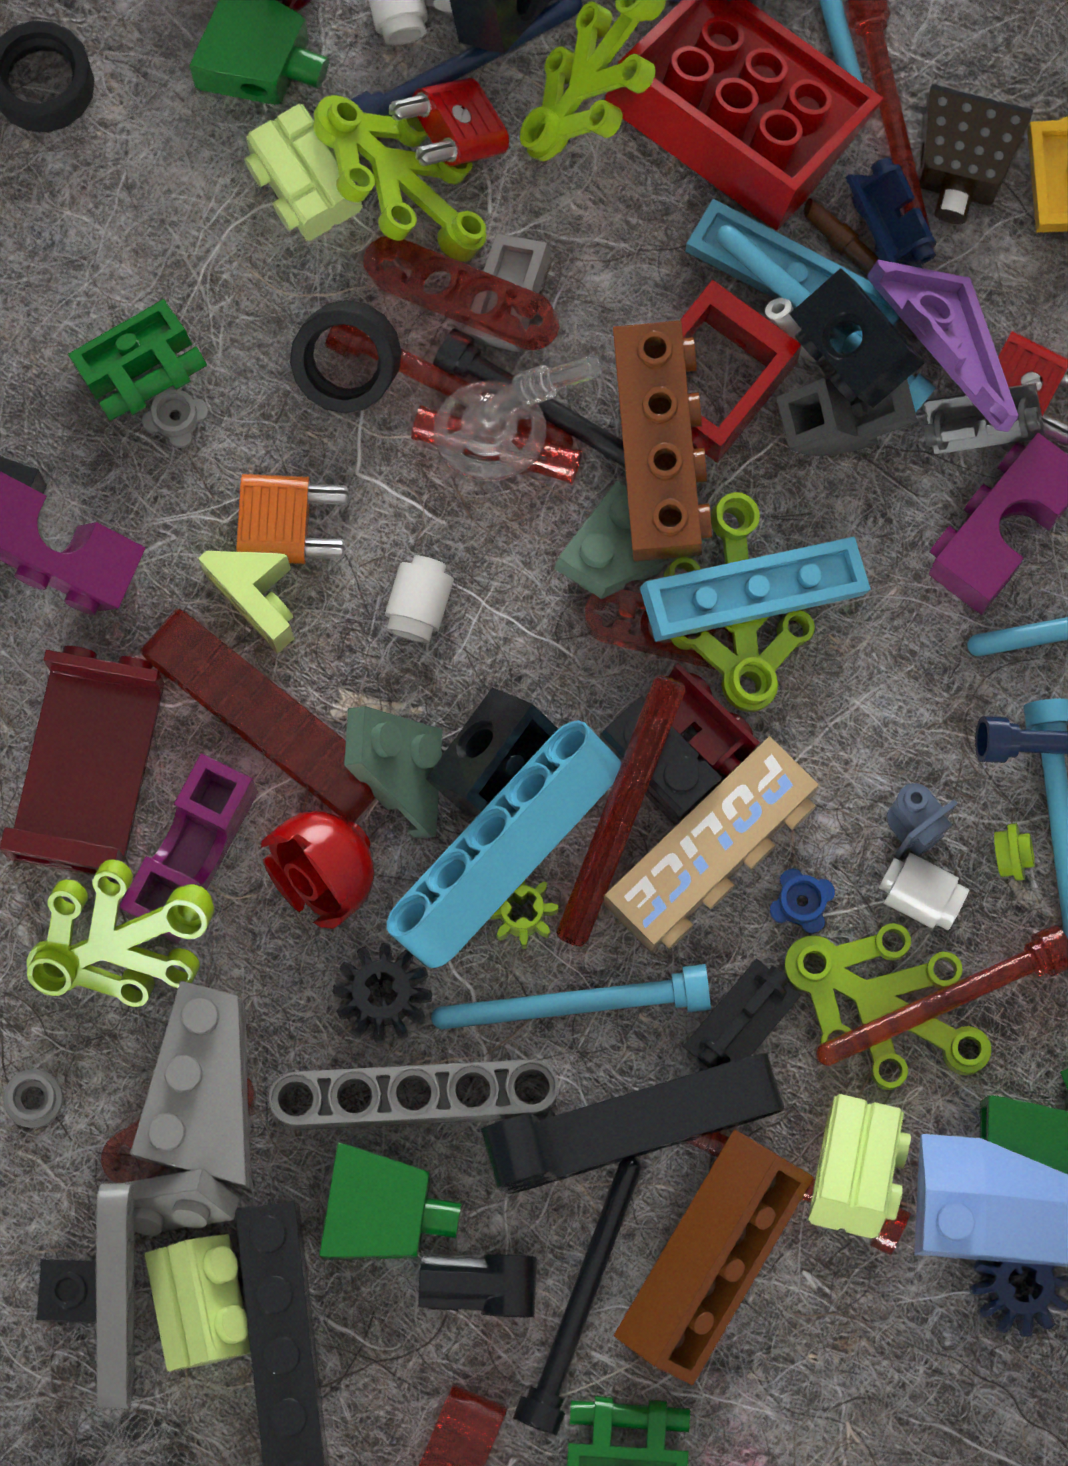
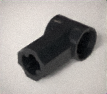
[418,1254,537,1318]

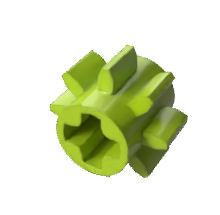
[489,880,558,949]

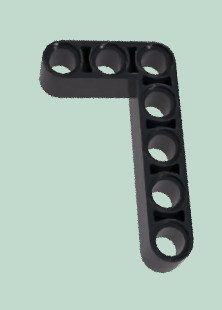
[480,1053,785,1194]

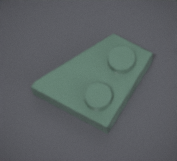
[554,481,707,599]
[344,706,443,839]

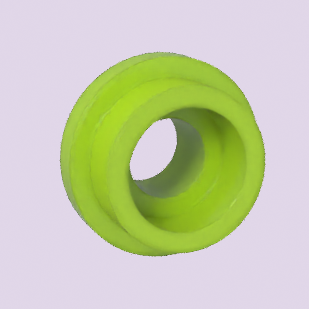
[994,823,1035,881]

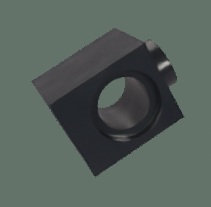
[37,1259,96,1324]

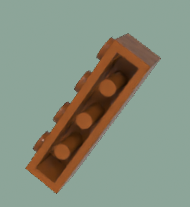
[613,320,712,562]
[613,1129,814,1386]

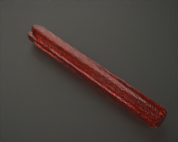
[556,675,686,947]

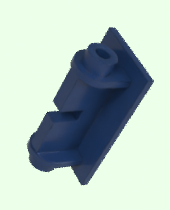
[845,158,936,268]

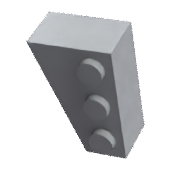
[130,981,253,1191]

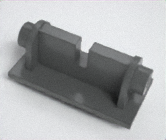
[924,383,1046,455]

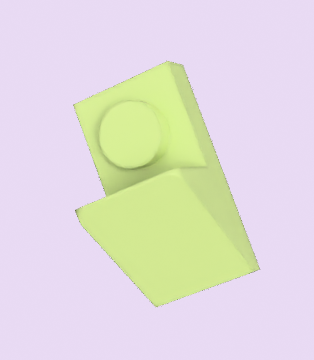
[198,551,294,654]

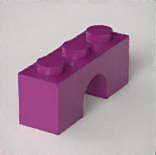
[928,433,1068,615]
[0,471,145,615]
[119,753,258,944]

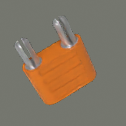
[236,474,348,564]

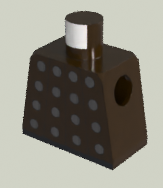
[918,84,1034,224]

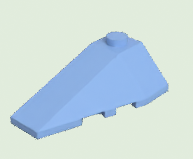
[914,1134,1068,1267]

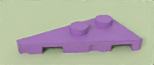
[868,259,1019,432]

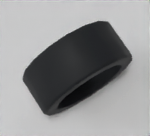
[0,20,95,132]
[290,300,402,413]

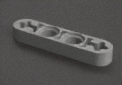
[96,1183,135,1409]

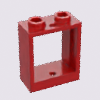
[680,279,802,463]

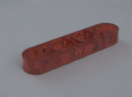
[363,236,560,351]

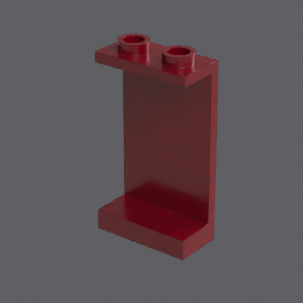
[0,645,164,880]

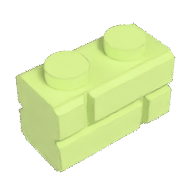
[244,104,362,241]
[808,1094,911,1239]
[144,1234,251,1372]

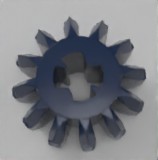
[969,1260,1068,1337]

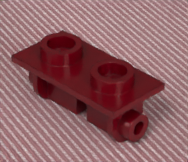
[645,663,760,778]

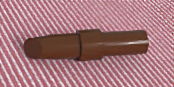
[803,198,879,277]

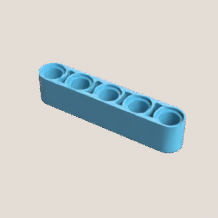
[387,720,621,968]

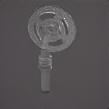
[433,355,602,481]

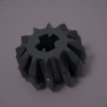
[333,943,432,1044]

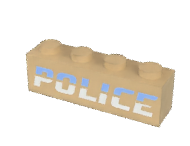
[603,736,819,953]

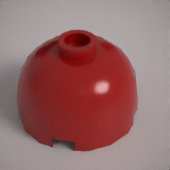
[261,811,374,929]

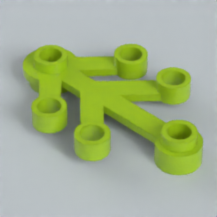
[520,0,666,161]
[313,95,486,262]
[663,492,815,712]
[26,860,214,1007]
[784,923,991,1090]

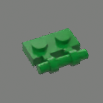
[68,299,207,422]
[567,1396,690,1466]

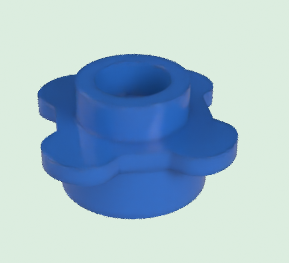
[770,868,835,934]

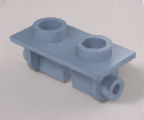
[887,783,958,859]

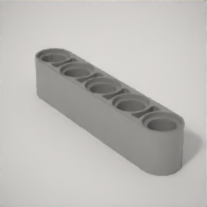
[268,1060,558,1130]

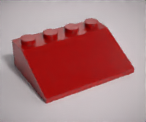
[604,0,884,231]

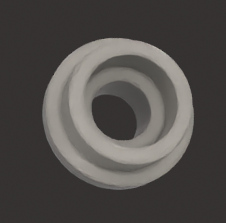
[3,1069,63,1128]

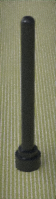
[433,328,625,467]
[512,1158,641,1436]

